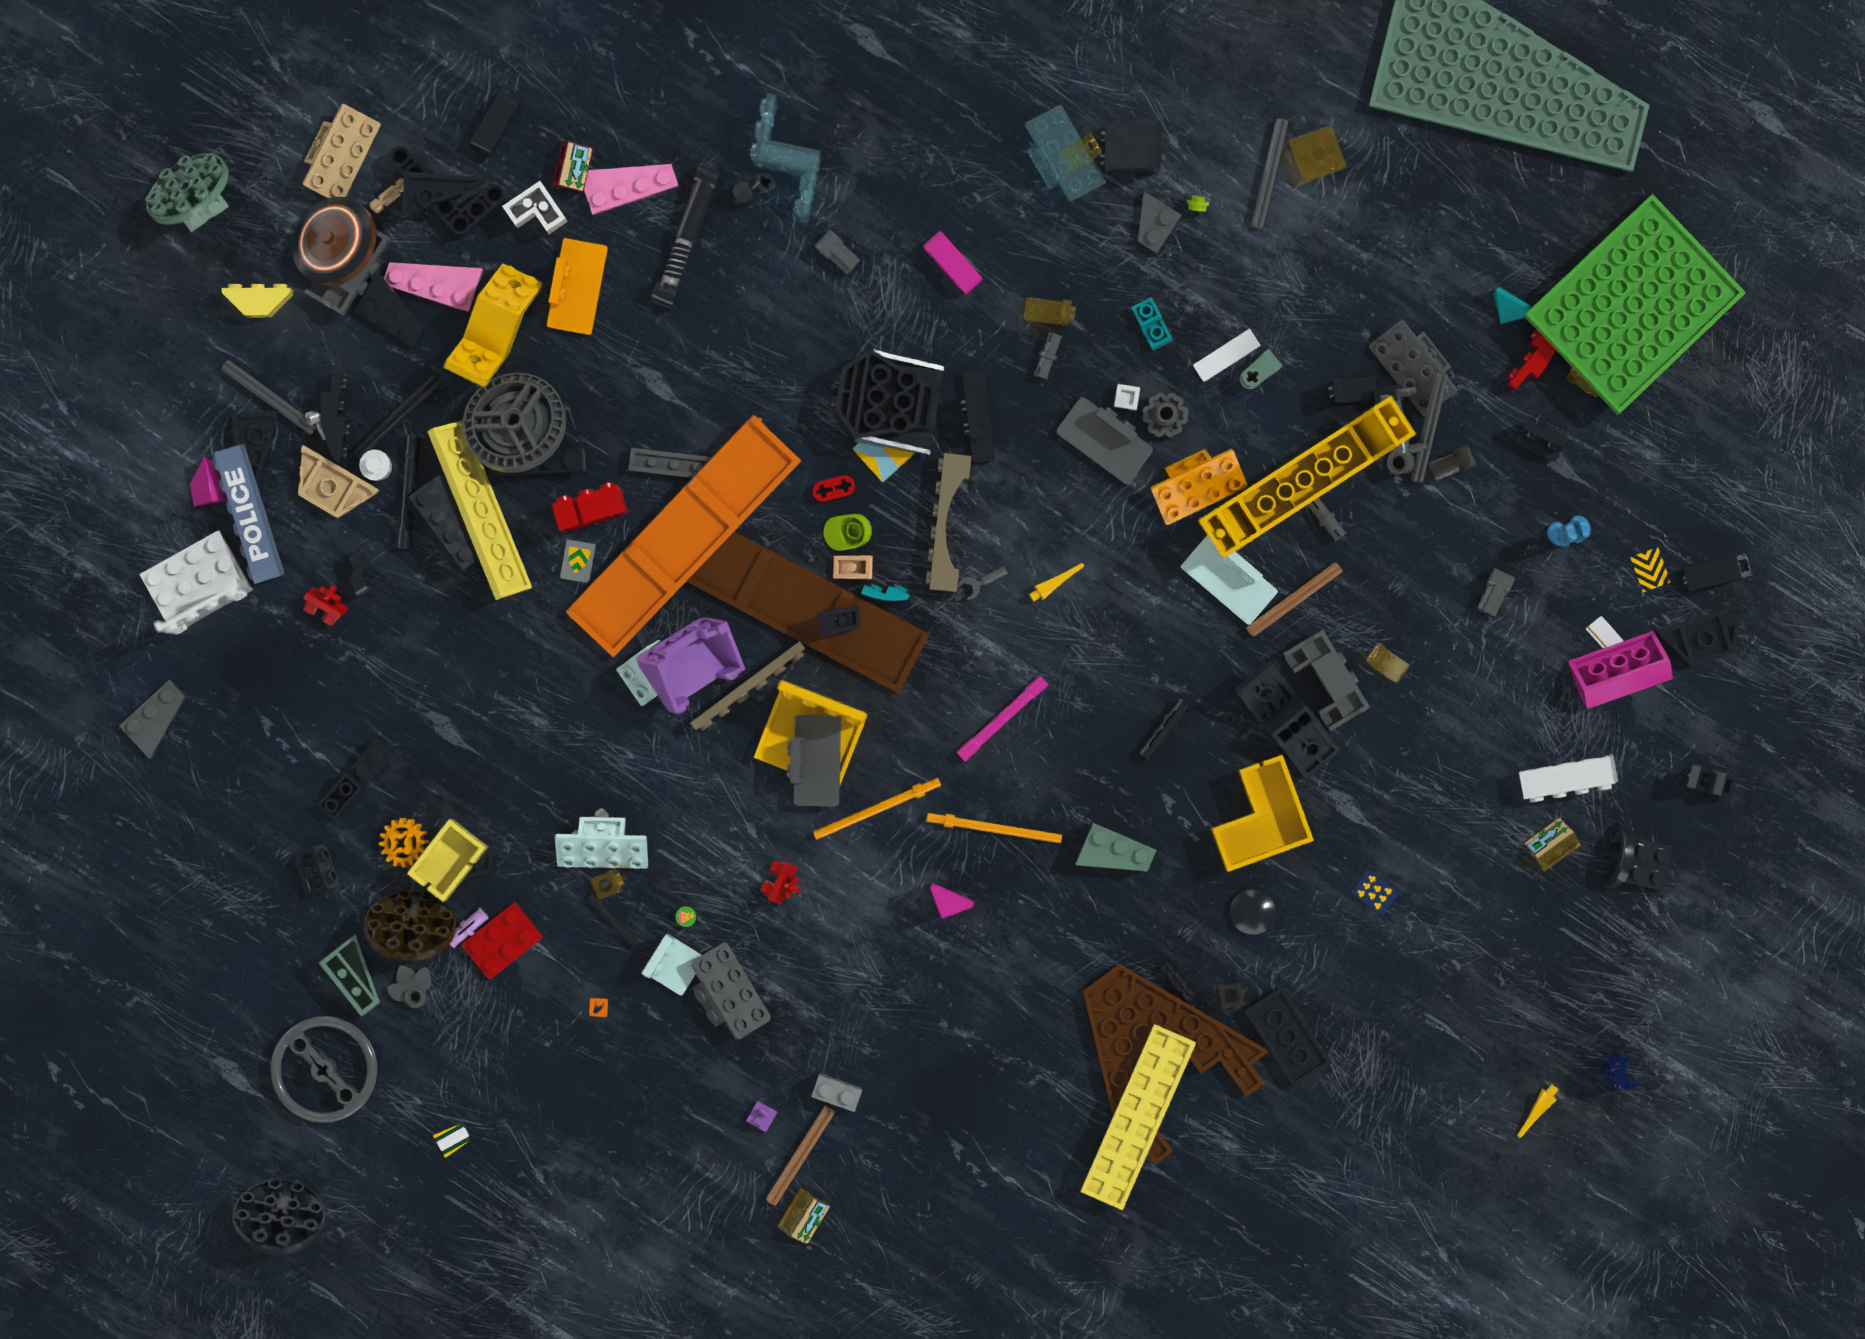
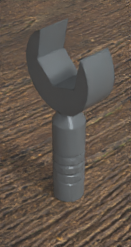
[957,566,1008,600]

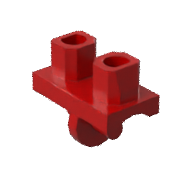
[303,585,348,626]
[761,861,801,904]

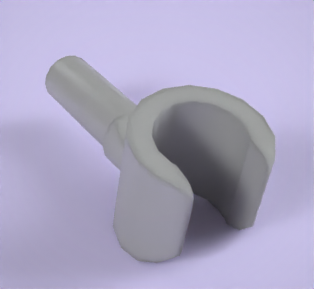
[305,411,325,440]

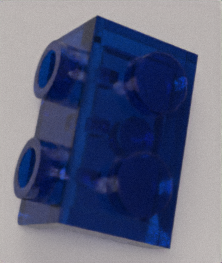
[1606,1053,1638,1091]

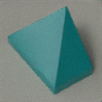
[1493,287,1532,324]

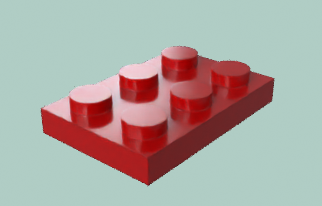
[461,902,543,980]

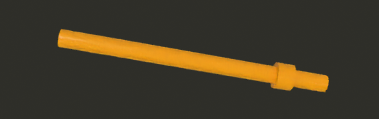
[813,778,941,840]
[926,813,1062,844]

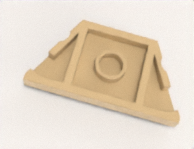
[298,445,379,518]

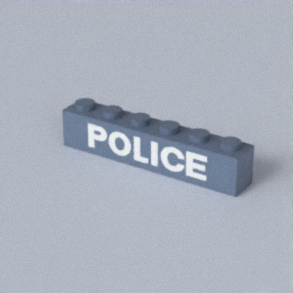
[213,444,285,584]

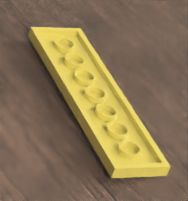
[427,420,532,600]

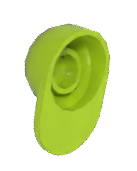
[824,514,872,551]

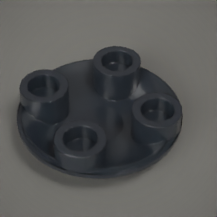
[1230,889,1275,935]

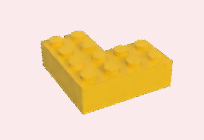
[1211,755,1314,872]

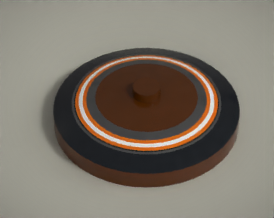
[292,197,376,286]

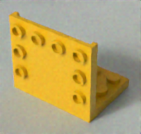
[754,681,868,785]

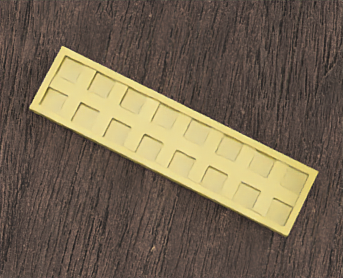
[1080,1024,1196,1210]

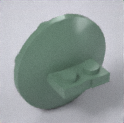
[146,153,229,232]

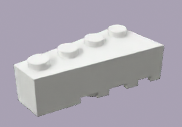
[1519,754,1618,802]

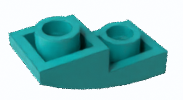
[1131,297,1173,351]
[861,583,910,601]

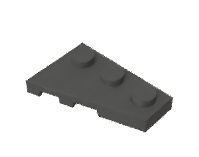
[119,680,186,759]

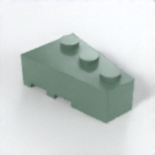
[1075,823,1156,871]
[319,935,380,1017]

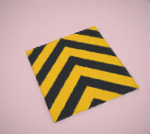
[1630,547,1670,592]

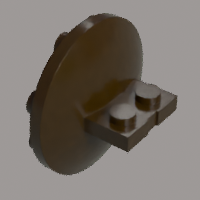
[364,889,456,961]

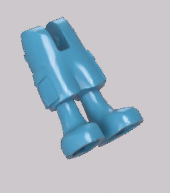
[1547,515,1591,547]

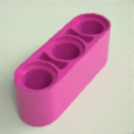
[922,231,983,295]

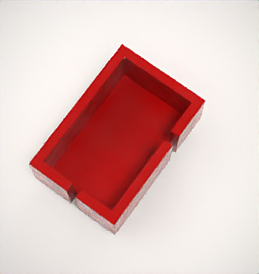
[552,482,629,533]

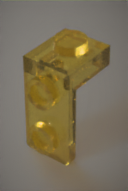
[1024,298,1076,326]

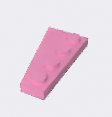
[384,262,483,312]

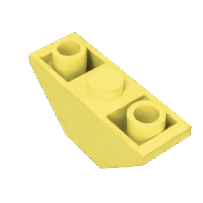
[222,284,293,318]

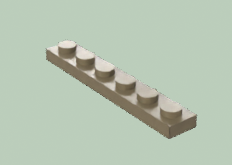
[690,641,805,731]

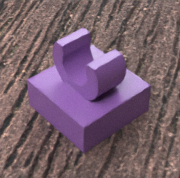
[747,1101,777,1132]

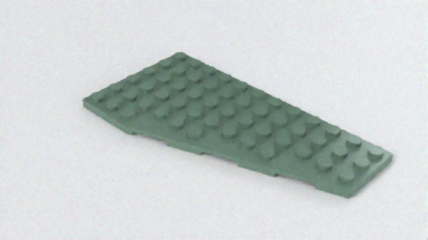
[1368,0,1649,172]

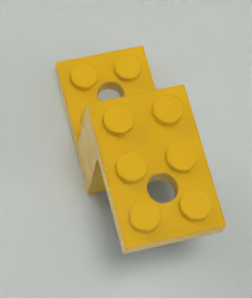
[444,263,543,387]

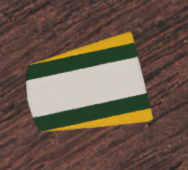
[433,1124,470,1158]

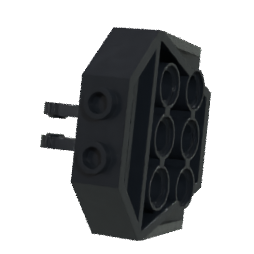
[829,349,944,456]

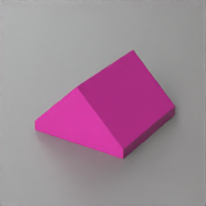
[931,883,974,918]

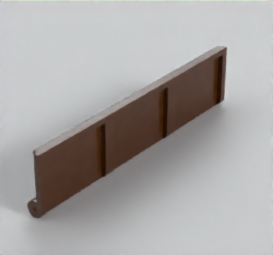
[686,531,930,693]

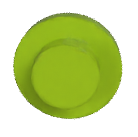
[1187,195,1209,211]

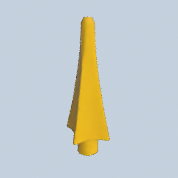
[1029,563,1084,602]
[1517,1084,1559,1138]

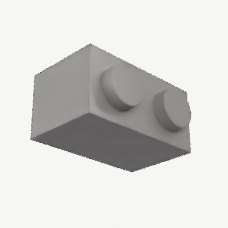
[812,1073,863,1112]

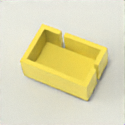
[407,819,488,902]

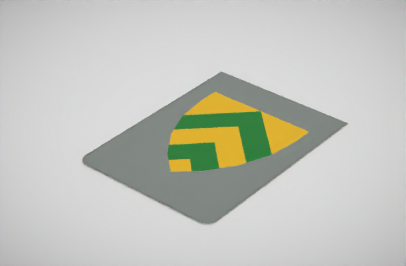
[560,539,596,583]

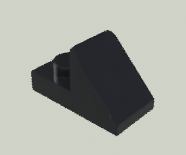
[818,606,861,635]

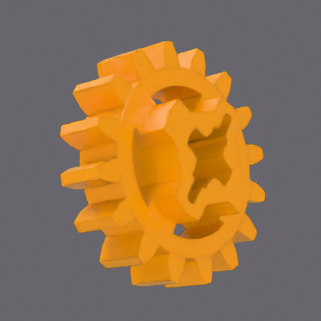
[379,818,429,868]

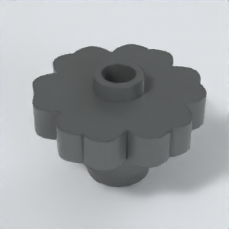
[1142,392,1188,438]

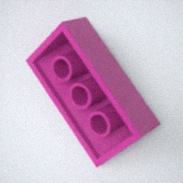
[1568,631,1673,709]

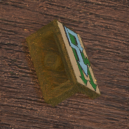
[1524,817,1581,872]
[777,1188,830,1244]

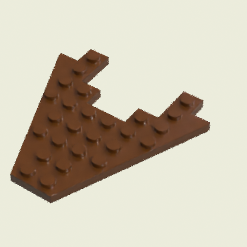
[1083,964,1268,1165]

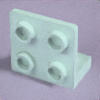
[617,640,661,706]
[641,933,702,995]

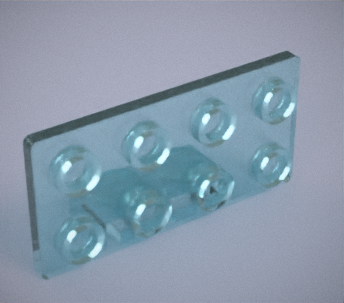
[1025,105,1106,202]

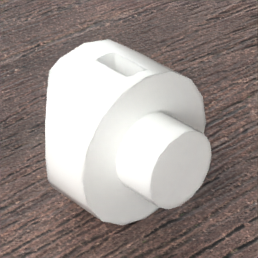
[359,450,392,481]

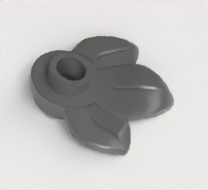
[387,965,431,1008]

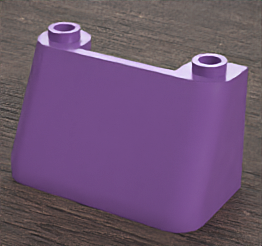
[636,618,745,714]

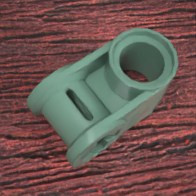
[1240,349,1283,389]

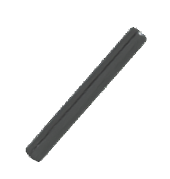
[1251,118,1288,229]
[221,360,317,434]
[1411,372,1448,482]

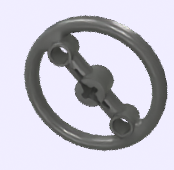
[270,1016,377,1123]

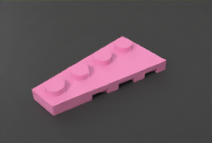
[584,164,679,215]

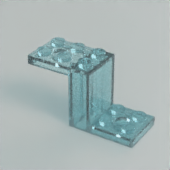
[750,93,822,224]

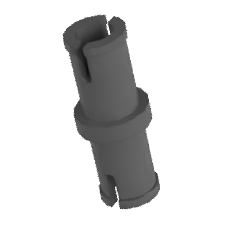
[1034,332,1062,379]
[1308,497,1347,542]

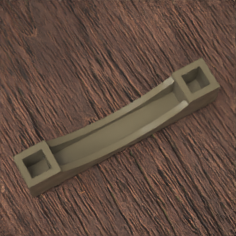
[926,453,971,593]

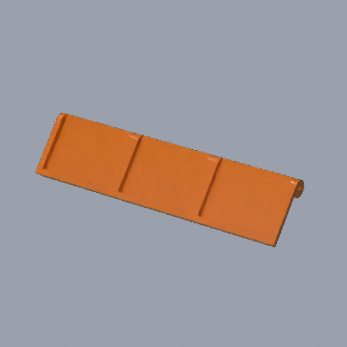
[566,414,801,657]

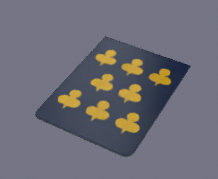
[1351,869,1399,915]

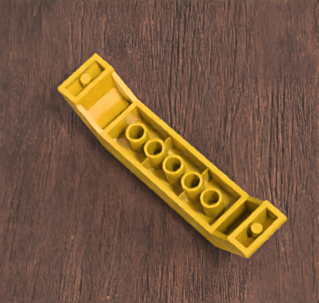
[1198,396,1416,559]

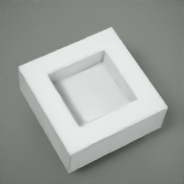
[1114,384,1140,411]

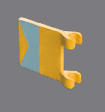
[853,420,915,482]

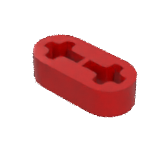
[813,476,855,502]

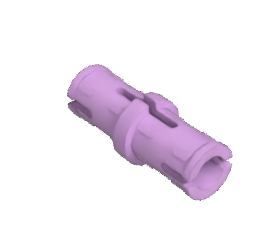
[450,908,489,948]

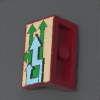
[552,141,593,192]

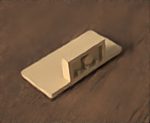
[303,104,381,198]

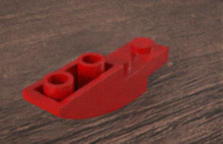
[1507,329,1555,391]

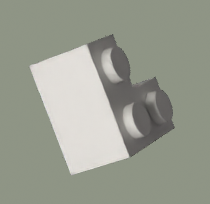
[502,181,568,234]

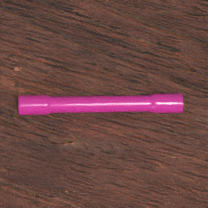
[956,675,1048,762]

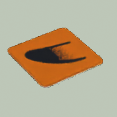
[589,998,608,1017]

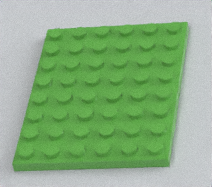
[1524,194,1746,415]

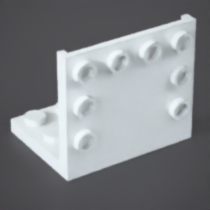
[139,530,253,635]

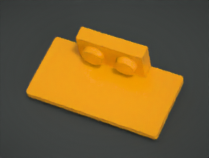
[547,238,608,335]
[1151,449,1248,525]

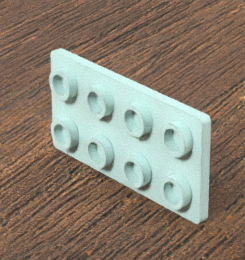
[1181,535,1278,625]
[555,817,648,869]

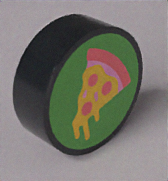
[675,905,698,928]

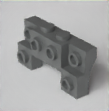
[304,230,390,316]
[1282,630,1370,731]

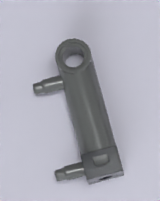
[1373,385,1428,474]

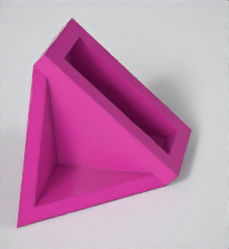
[190,456,228,507]

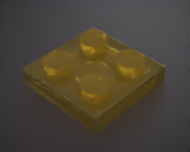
[1288,125,1347,184]

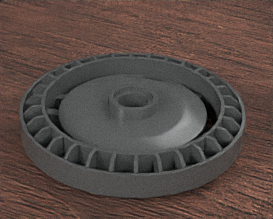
[462,373,566,473]

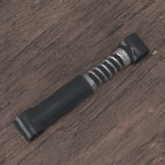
[650,164,722,310]

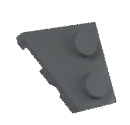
[1138,192,1182,254]

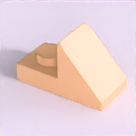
[833,556,873,580]

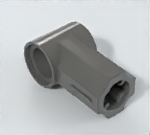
[814,229,860,275]
[1477,568,1515,617]

